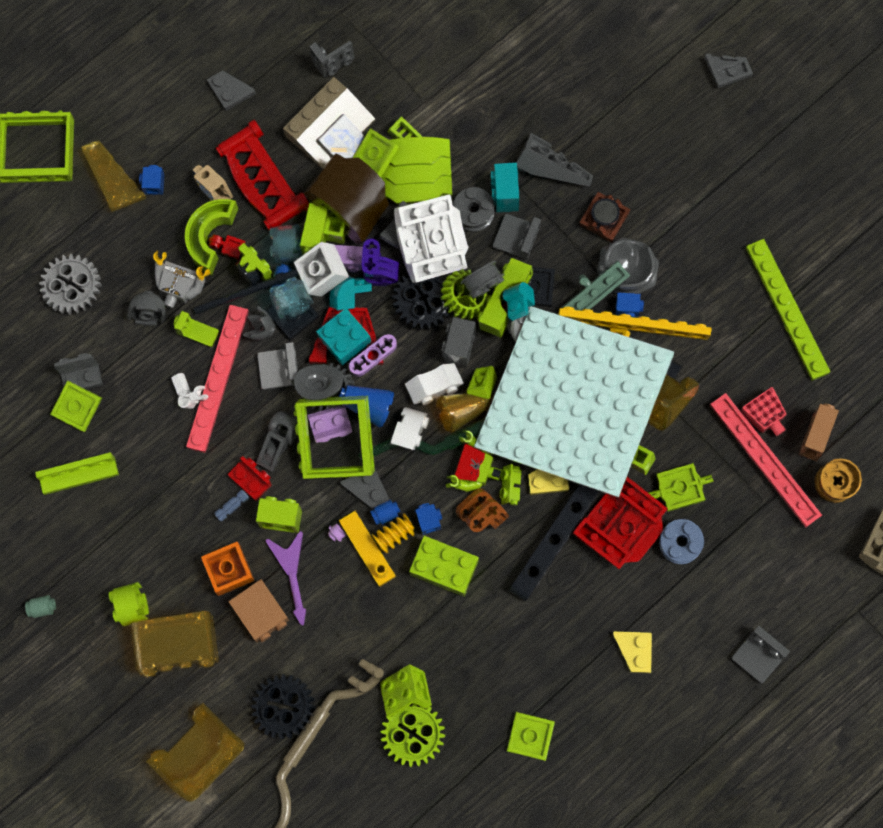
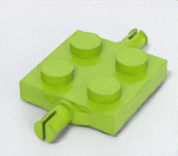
[648,463,714,512]

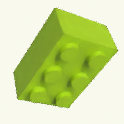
[409,536,479,597]

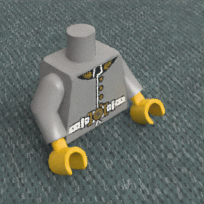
[153,251,210,309]

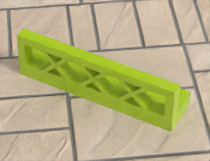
[35,452,119,495]

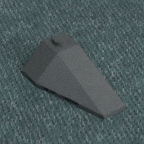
[516,133,593,186]

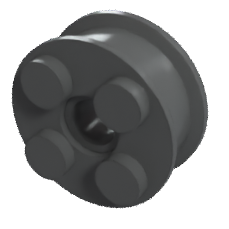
[453,187,495,232]
[460,260,505,299]

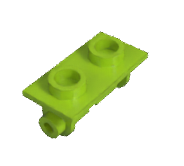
[500,464,522,505]

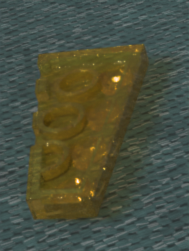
[82,140,146,212]

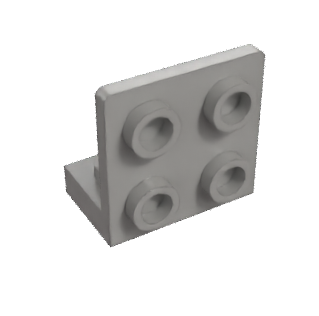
[258,342,298,390]

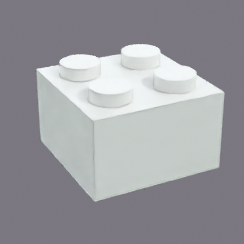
[294,242,349,297]

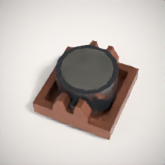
[579,192,631,242]

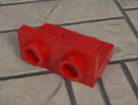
[228,456,272,501]

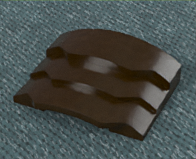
[304,153,389,245]

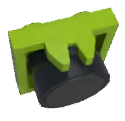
[234,243,272,285]

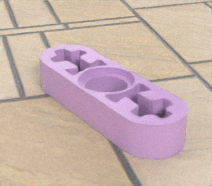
[349,334,397,377]

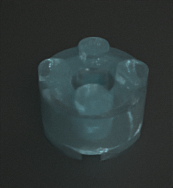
[270,224,303,264]
[269,277,313,319]

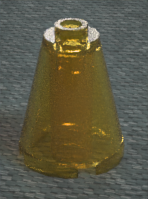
[436,393,491,433]

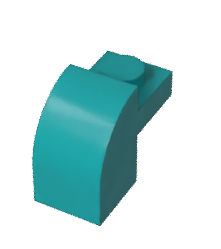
[330,276,372,310]
[503,282,535,321]

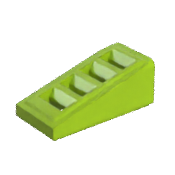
[387,116,422,139]

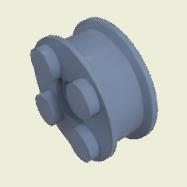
[659,519,704,564]

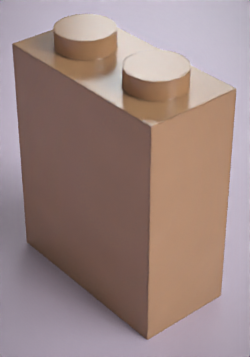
[798,403,839,462]
[229,579,289,642]

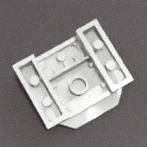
[394,194,468,282]

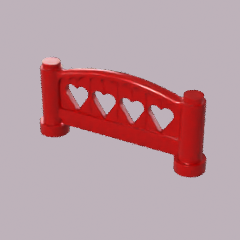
[216,120,310,231]

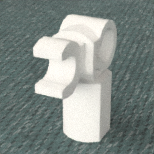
[171,373,209,409]

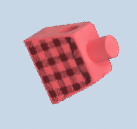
[740,387,786,437]

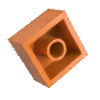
[201,542,255,596]

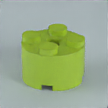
[109,582,149,626]

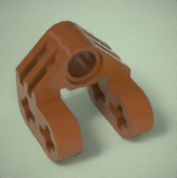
[456,488,509,532]

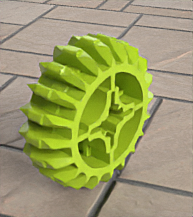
[440,269,491,320]

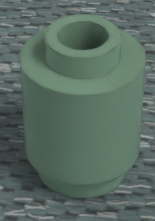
[25,595,56,618]

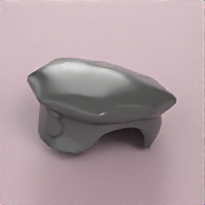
[597,237,659,294]

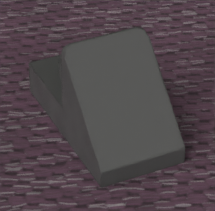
[256,430,288,472]

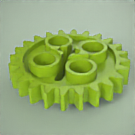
[381,703,445,767]

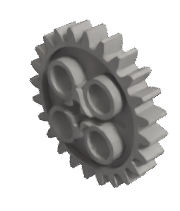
[39,254,102,315]

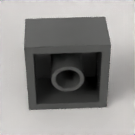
[441,317,476,368]

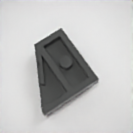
[705,54,753,88]
[207,70,256,111]
[340,470,390,510]

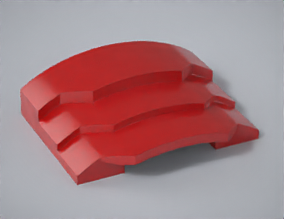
[573,477,668,569]

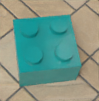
[491,163,519,212]
[316,308,371,365]

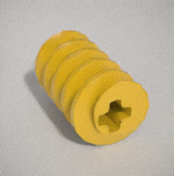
[371,513,415,553]

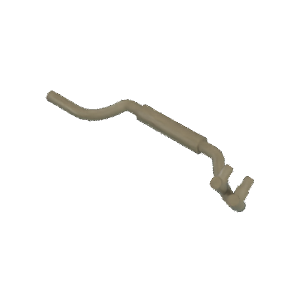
[275,659,384,828]

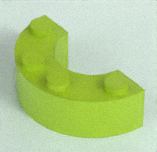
[185,199,238,275]

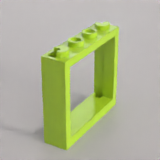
[0,110,74,183]
[294,395,375,479]

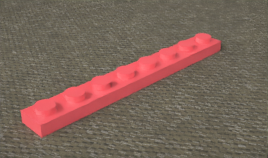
[186,305,249,453]
[710,393,822,528]

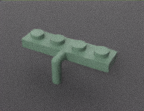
[561,260,630,311]

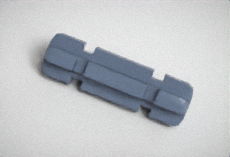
[215,490,249,521]

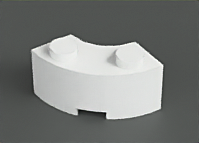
[405,363,463,405]
[391,407,429,450]

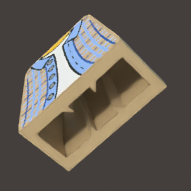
[192,165,233,201]

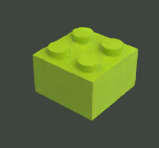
[256,496,302,533]

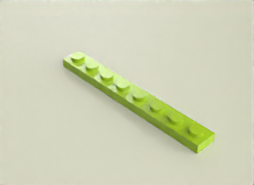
[746,239,830,381]

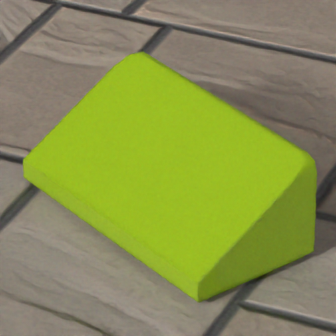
[467,366,497,399]

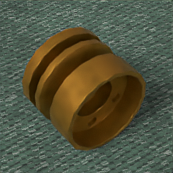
[814,458,862,503]

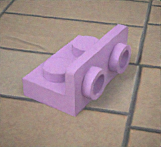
[335,245,363,272]
[308,405,353,443]

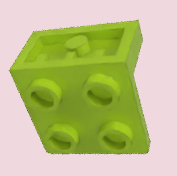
[380,664,432,717]

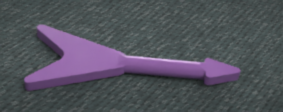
[266,531,306,626]

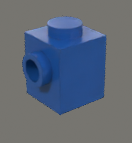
[139,165,165,195]
[616,293,644,318]
[415,503,442,535]

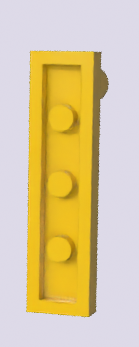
[339,511,396,587]

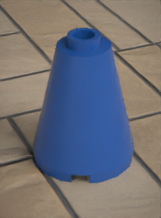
[338,385,394,427]

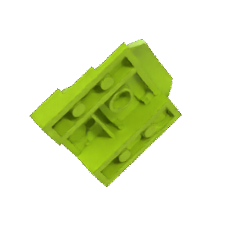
[381,137,452,204]

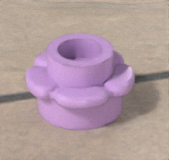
[328,524,346,542]

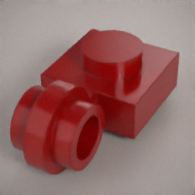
[208,234,246,260]

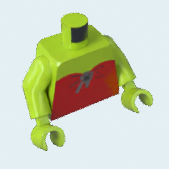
[446,431,502,492]

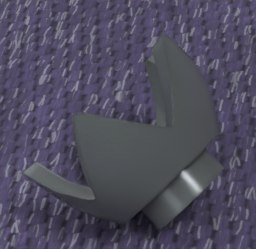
[243,306,275,340]

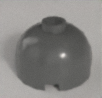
[127,291,166,326]

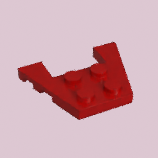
[309,307,384,365]

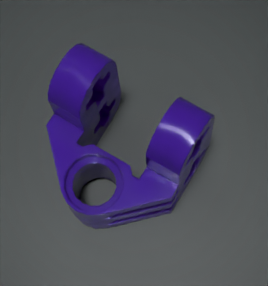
[361,239,399,286]

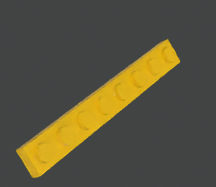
[558,307,711,340]

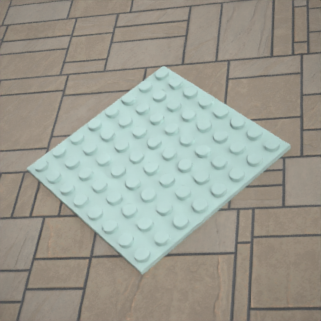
[474,306,674,497]

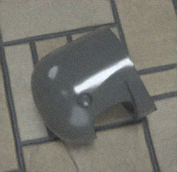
[268,411,298,446]

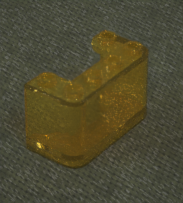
[130,611,219,677]

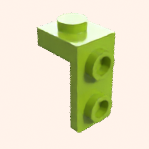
[173,311,219,347]

